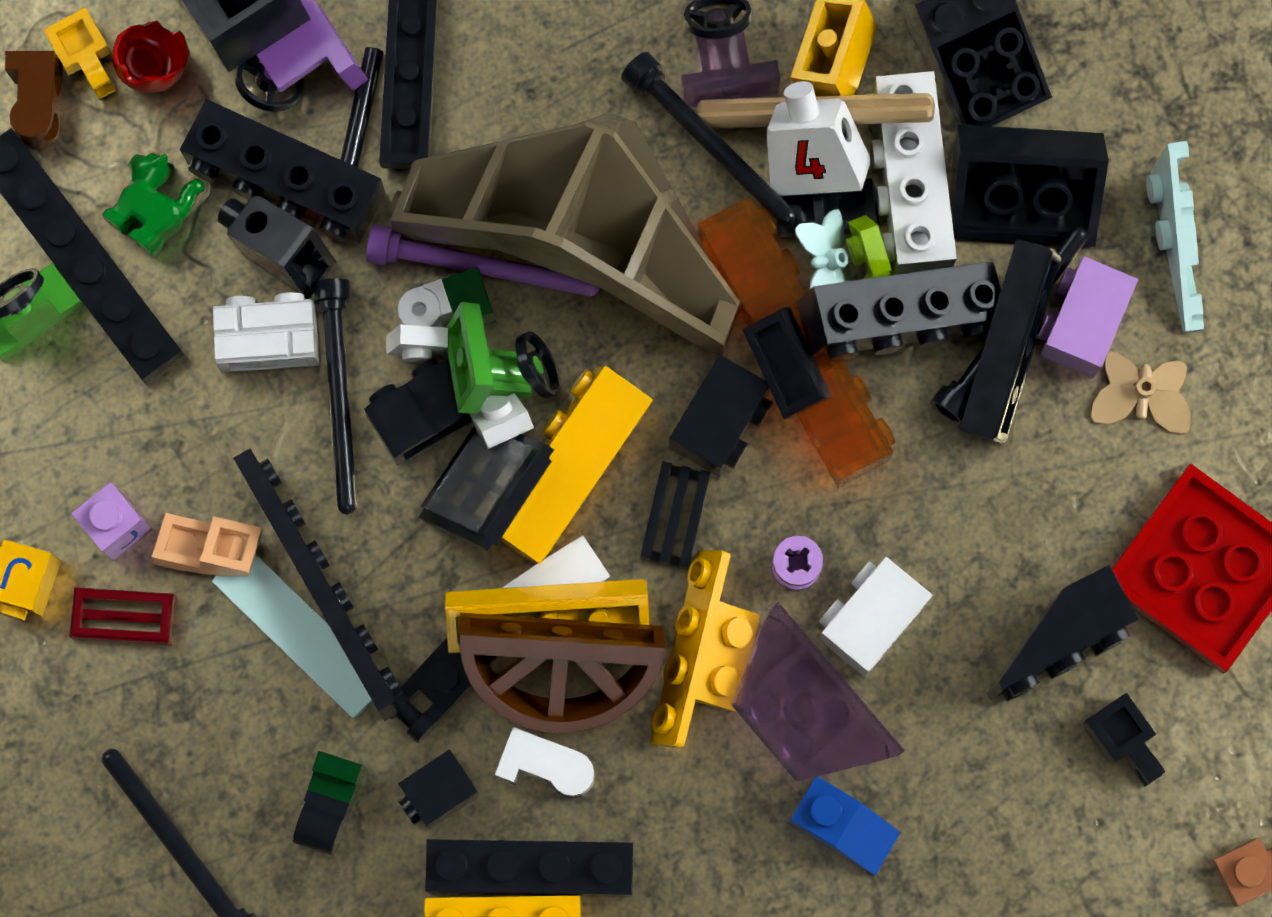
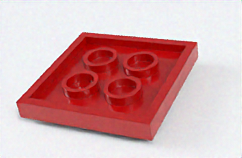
[1112,463,1272,674]

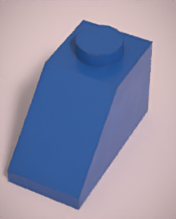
[787,776,901,876]

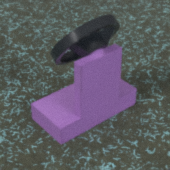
[235,0,368,112]

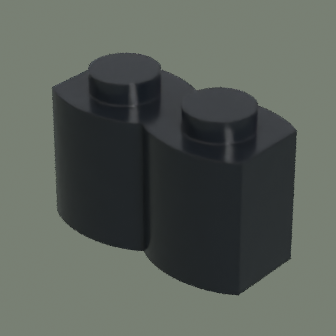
[364,359,473,466]

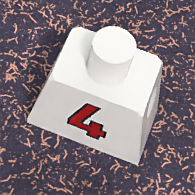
[767,81,871,196]

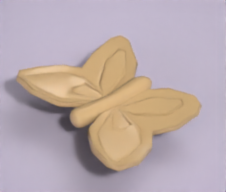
[1090,352,1191,434]

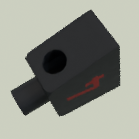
[218,195,337,299]

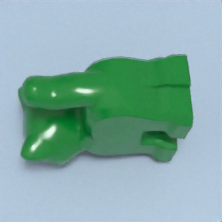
[102,153,205,258]

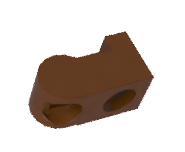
[5,51,63,149]

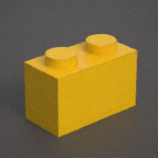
[790,0,878,96]

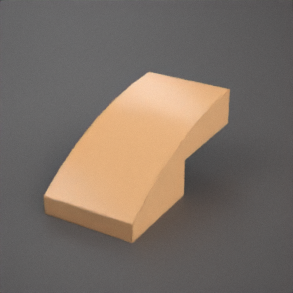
[152,513,262,576]

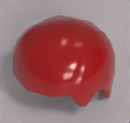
[111,20,190,93]

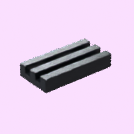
[640,461,711,570]

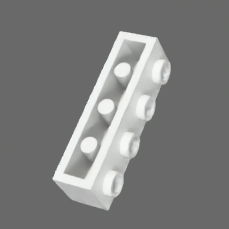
[865,71,957,275]

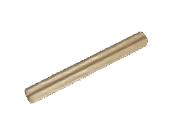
[697,93,935,128]

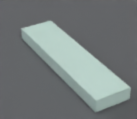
[211,554,373,720]

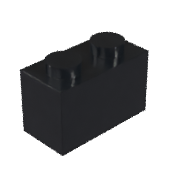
[669,354,774,477]

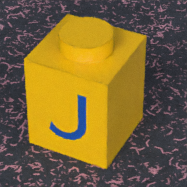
[0,539,61,621]

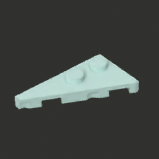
[1146,141,1204,334]

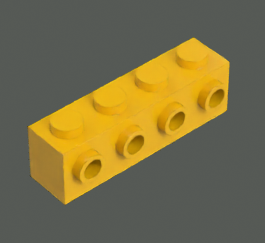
[485,365,653,564]

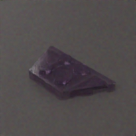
[731,602,905,782]

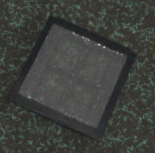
[419,426,554,551]

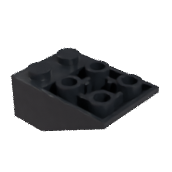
[898,0,1052,126]
[987,565,1139,702]

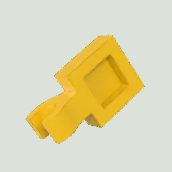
[43,7,116,100]

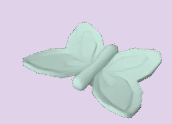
[795,209,854,290]

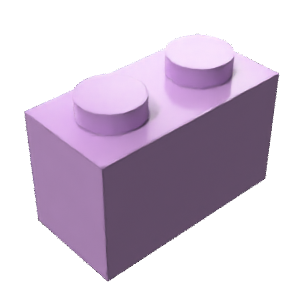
[1038,256,1138,378]

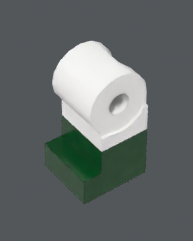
[397,267,496,327]

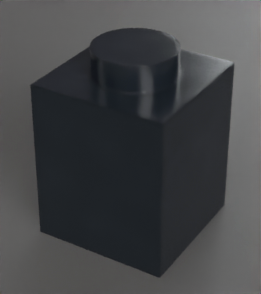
[397,749,480,829]

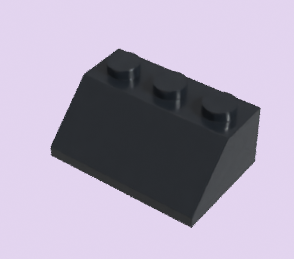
[950,124,1109,247]

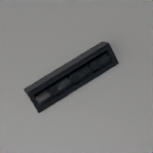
[960,240,1061,444]

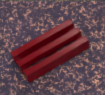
[69,587,177,645]

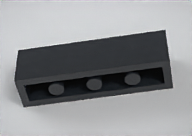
[425,839,634,897]

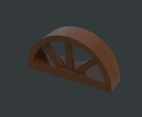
[460,613,666,733]

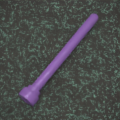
[366,224,600,296]

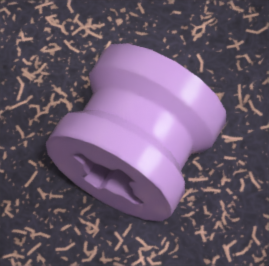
[771,536,823,591]

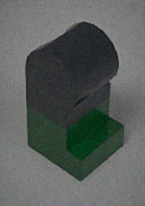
[293,751,367,855]

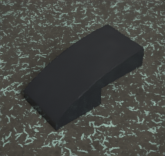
[776,178,880,238]

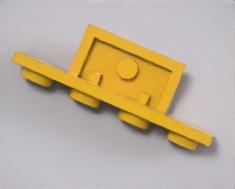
[651,550,760,748]

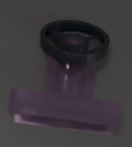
[681,0,781,107]

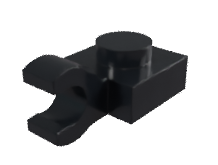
[1083,693,1165,787]

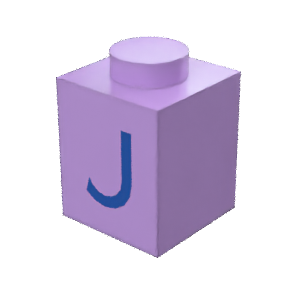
[71,482,152,561]

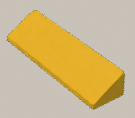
[445,579,650,653]

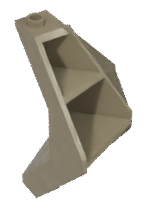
[388,112,741,355]

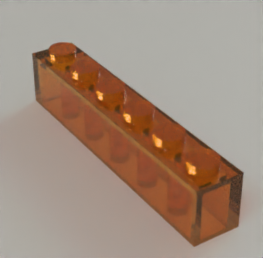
[698,196,896,488]

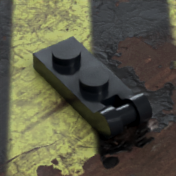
[390,638,500,743]

